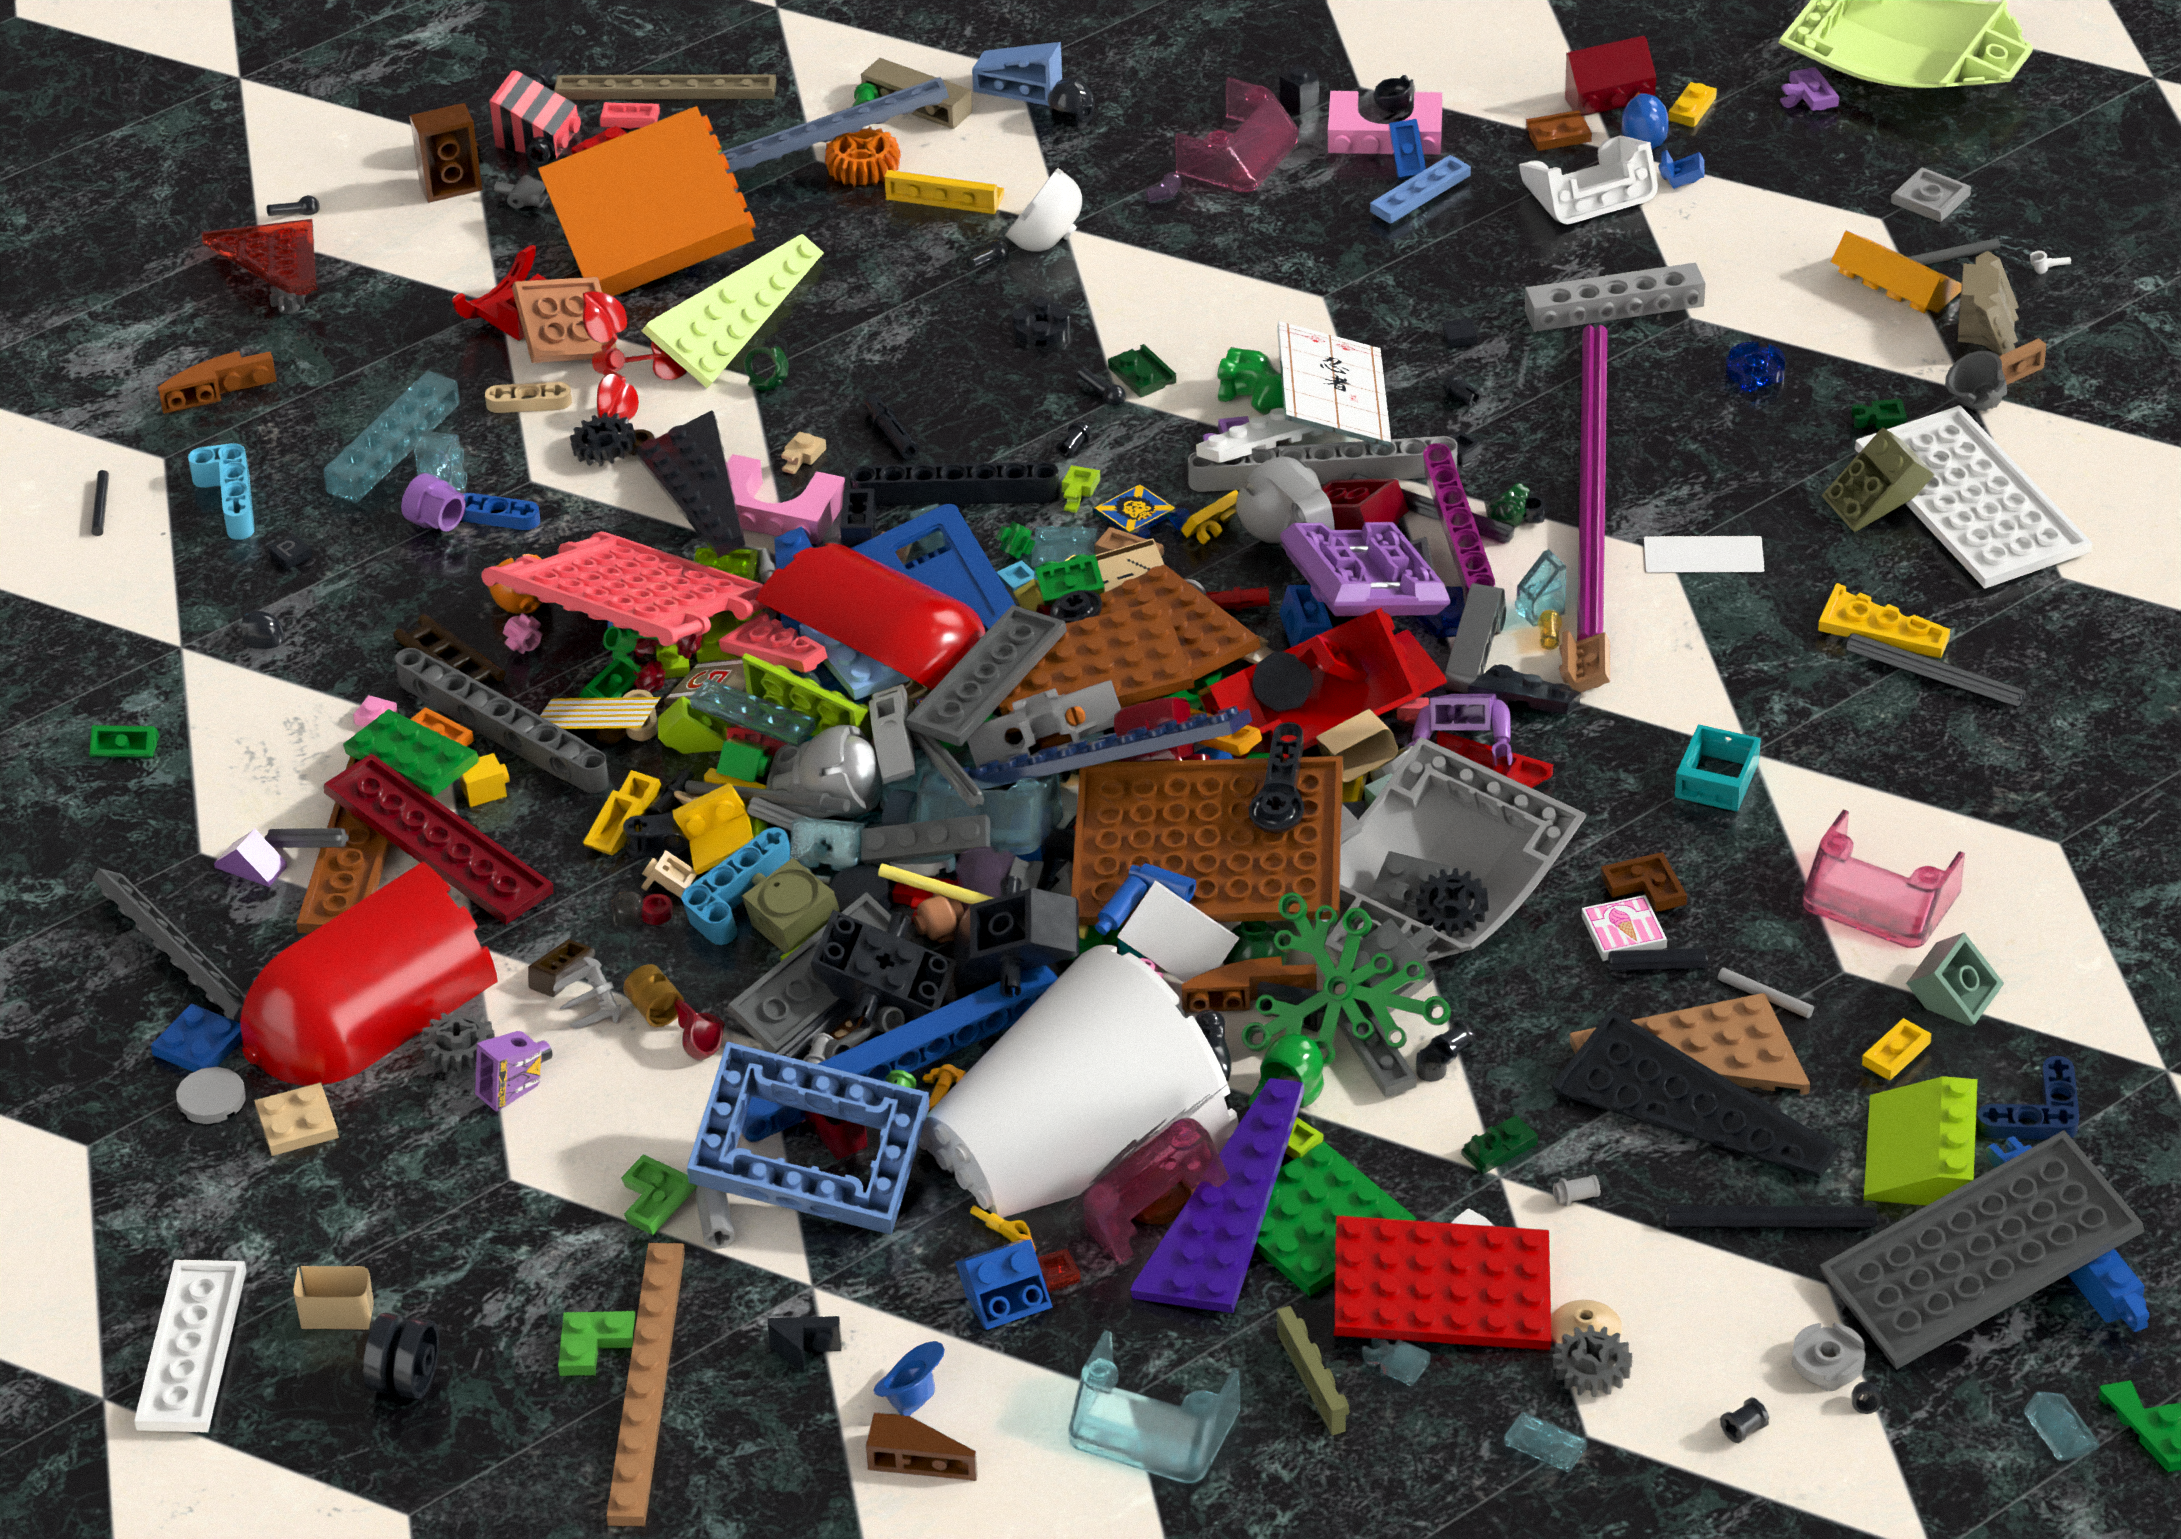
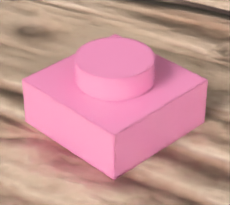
[353,695,398,727]

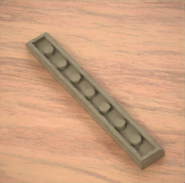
[554,75,776,99]

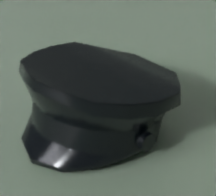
[1252,651,1314,713]
[829,865,893,913]

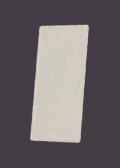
[1644,536,1764,572]

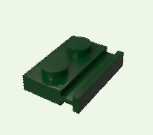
[1108,344,1176,398]

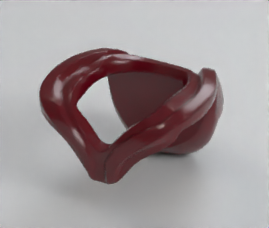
[674,999,725,1060]

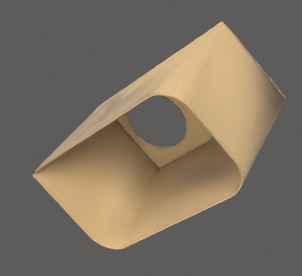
[1316,709,1398,782]
[293,1266,374,1329]

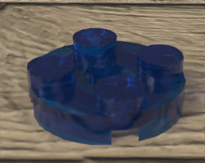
[1726,341,1786,391]

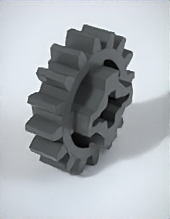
[421,1010,495,1073]
[1553,1325,1632,1397]

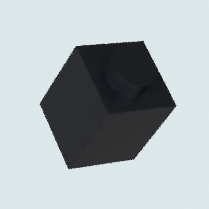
[1279,64,1319,114]

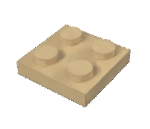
[254,1083,339,1156]

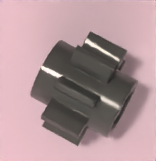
[269,278,306,314]

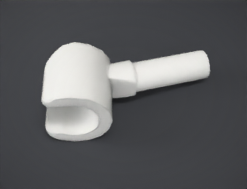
[2030,251,2071,274]

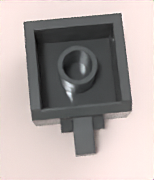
[1337,918,1438,1013]

